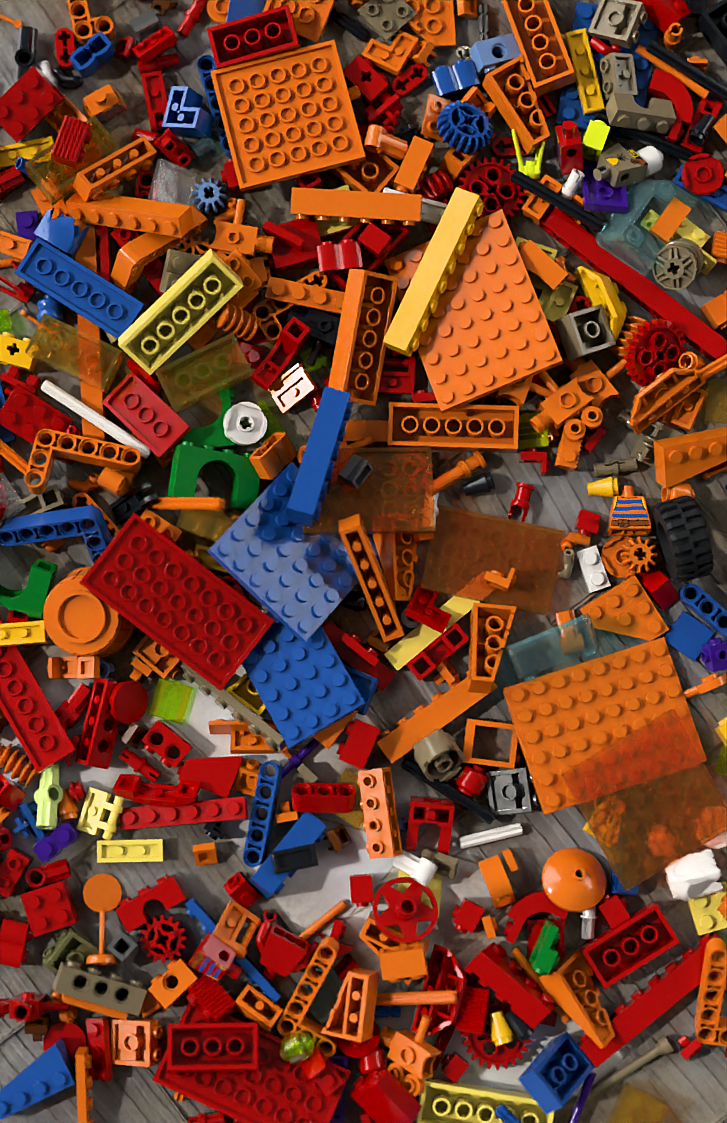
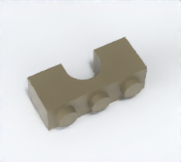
[605,92,676,134]

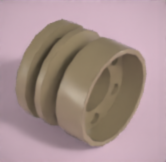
[652,238,704,290]

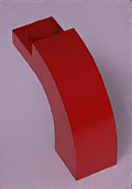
[647,68,693,143]
[250,316,311,392]
[503,890,569,944]

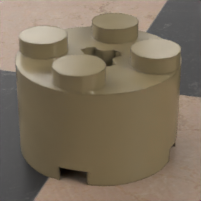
[413,729,465,782]

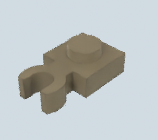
[420,849,458,880]

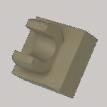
[292,763,319,783]

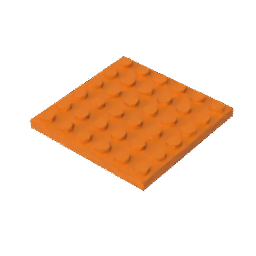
[210,40,366,192]

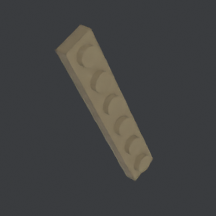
[181,663,286,751]

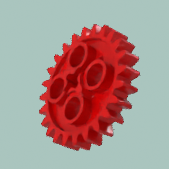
[457,157,525,220]
[623,318,688,387]
[461,996,532,1070]

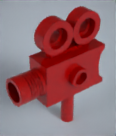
[0,992,70,1022]

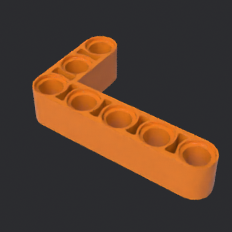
[110,205,209,294]
[97,405,172,498]
[24,429,142,495]
[277,937,339,1058]
[694,938,727,1046]

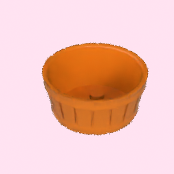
[43,566,136,658]

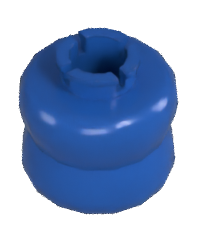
[37,295,64,327]

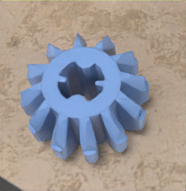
[192,177,228,214]

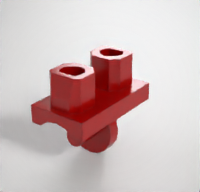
[364,92,404,127]
[153,128,195,170]
[0,365,41,396]

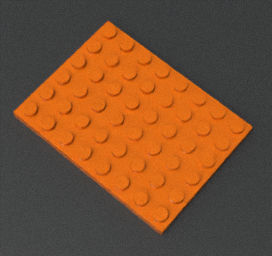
[384,209,564,413]
[502,637,707,815]

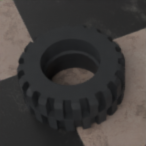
[652,495,714,583]

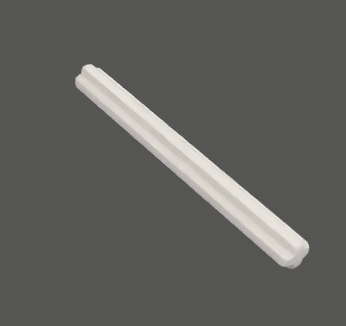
[41,380,152,459]

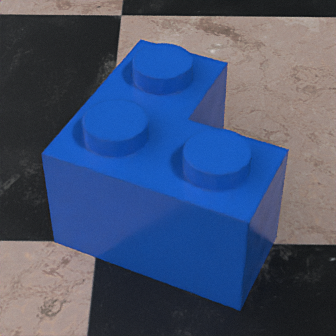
[162,86,215,138]

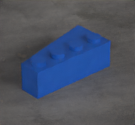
[248,812,327,899]
[0,1037,76,1120]

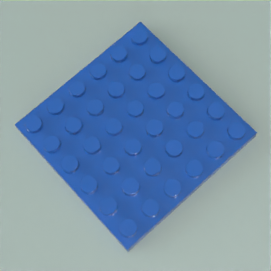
[207,462,379,643]

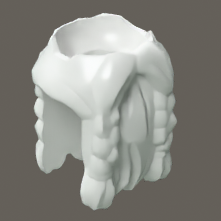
[664,849,723,901]

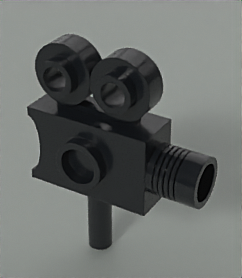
[286,308,341,367]

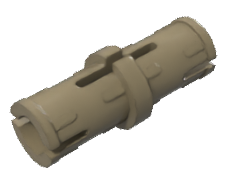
[592,457,637,478]

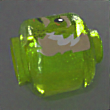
[280,1031,314,1065]

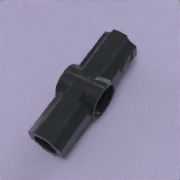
[14,26,38,84]

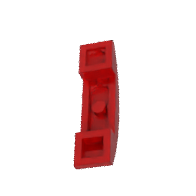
[112,774,202,807]

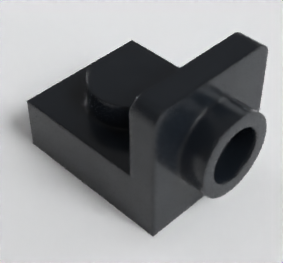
[204,822,225,840]

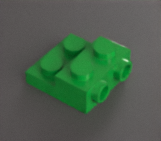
[529,920,560,976]

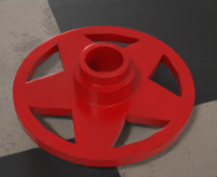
[372,877,438,943]

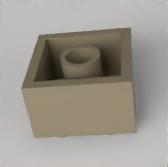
[554,304,616,361]

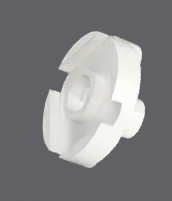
[223,402,267,446]

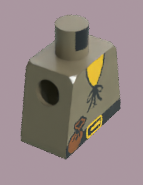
[593,141,648,188]

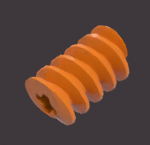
[211,302,260,341]
[610,316,646,362]
[0,743,38,788]

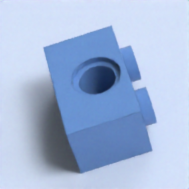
[469,33,521,75]

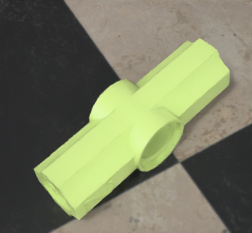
[34,762,63,830]

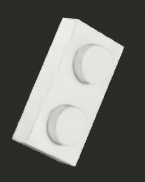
[575,545,611,593]

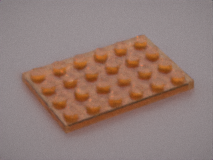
[301,447,435,535]
[420,505,565,616]

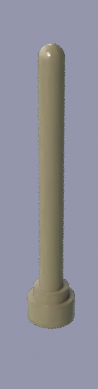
[586,1036,674,1102]

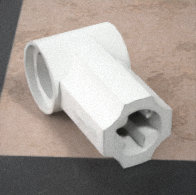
[393,849,438,887]

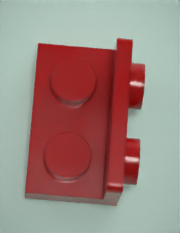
[131,25,178,64]

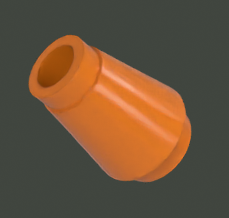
[678,352,708,370]
[57,789,79,822]

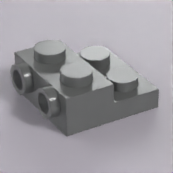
[485,767,540,815]

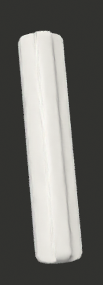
[459,823,523,849]

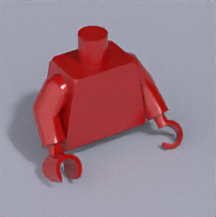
[256,909,325,980]

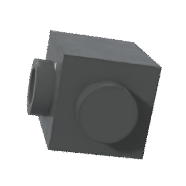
[107,931,140,969]

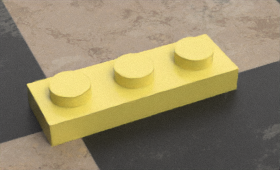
[97,839,164,863]

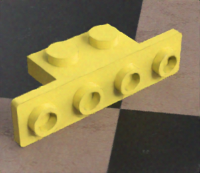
[640,209,717,275]

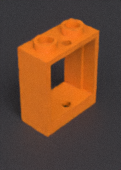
[393,135,434,194]
[462,719,520,769]

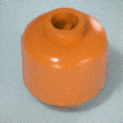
[661,481,695,502]

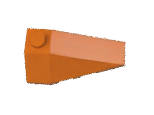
[372,514,421,601]
[539,949,615,1048]

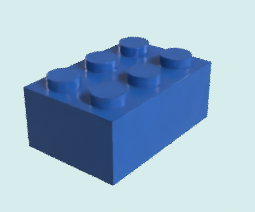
[518,1032,595,1115]

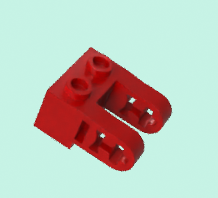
[405,796,455,855]

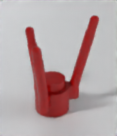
[0,261,37,303]

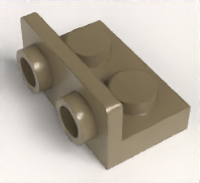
[600,52,638,100]

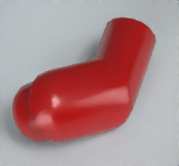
[589,36,621,56]

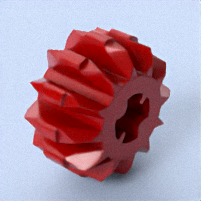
[416,170,453,202]

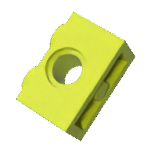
[582,120,610,163]

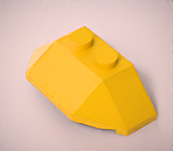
[575,266,627,349]

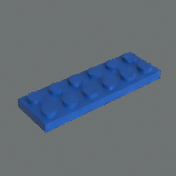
[14,237,145,339]

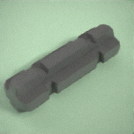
[478,4,490,41]

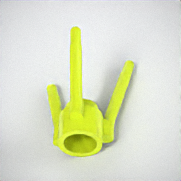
[512,129,545,179]

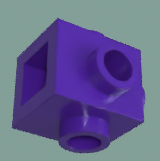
[701,638,727,672]

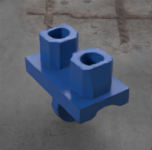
[13,801,50,842]

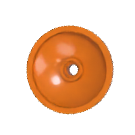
[542,848,607,912]

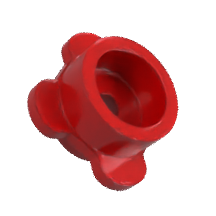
[68,781,86,802]

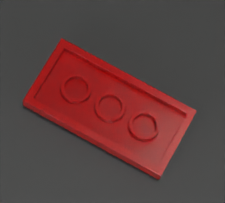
[102,371,192,460]

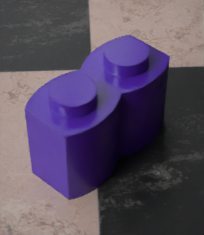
[33,821,81,862]

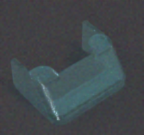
[596,180,698,277]
[503,614,599,683]

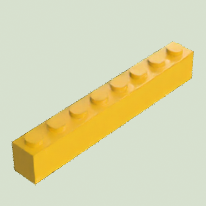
[383,187,484,357]

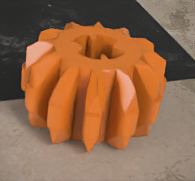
[620,536,658,574]

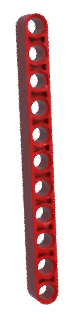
[539,207,727,362]

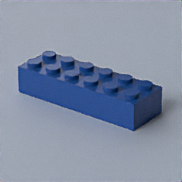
[287,386,353,528]

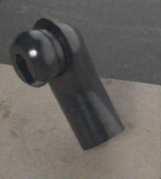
[53,66,83,90]

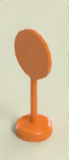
[83,873,122,966]

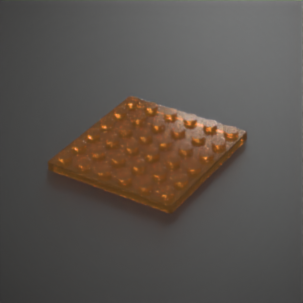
[561,709,727,891]

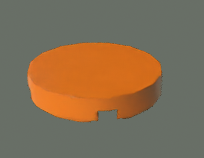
[601,536,644,578]

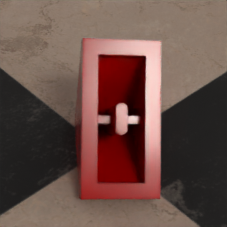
[636,565,679,611]

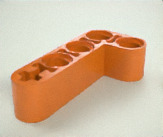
[67,0,116,46]
[253,271,328,344]

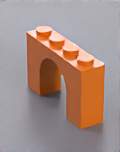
[518,240,569,292]

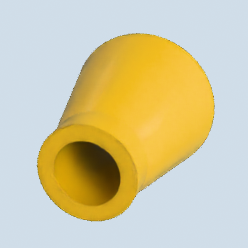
[587,476,619,497]
[489,1011,513,1046]

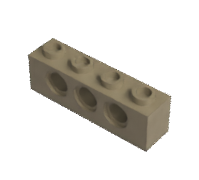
[52,960,147,1016]

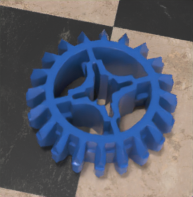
[436,100,494,155]

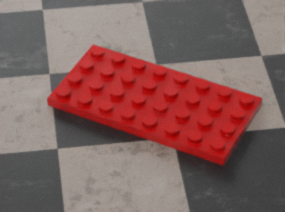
[79,513,274,691]
[152,1002,351,1123]

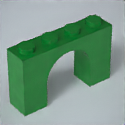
[174,360,237,450]
[167,442,260,511]
[0,559,58,619]

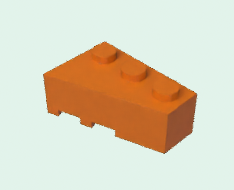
[359,911,429,986]
[321,967,379,1043]

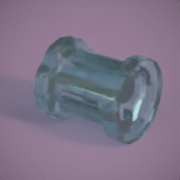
[189,137,217,161]

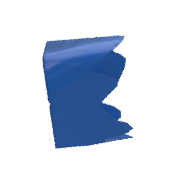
[34,208,89,256]

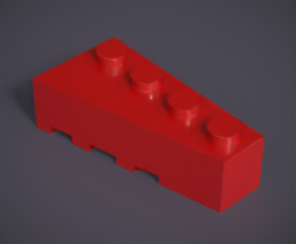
[634,0,692,34]
[463,941,556,1029]

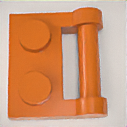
[212,900,262,959]

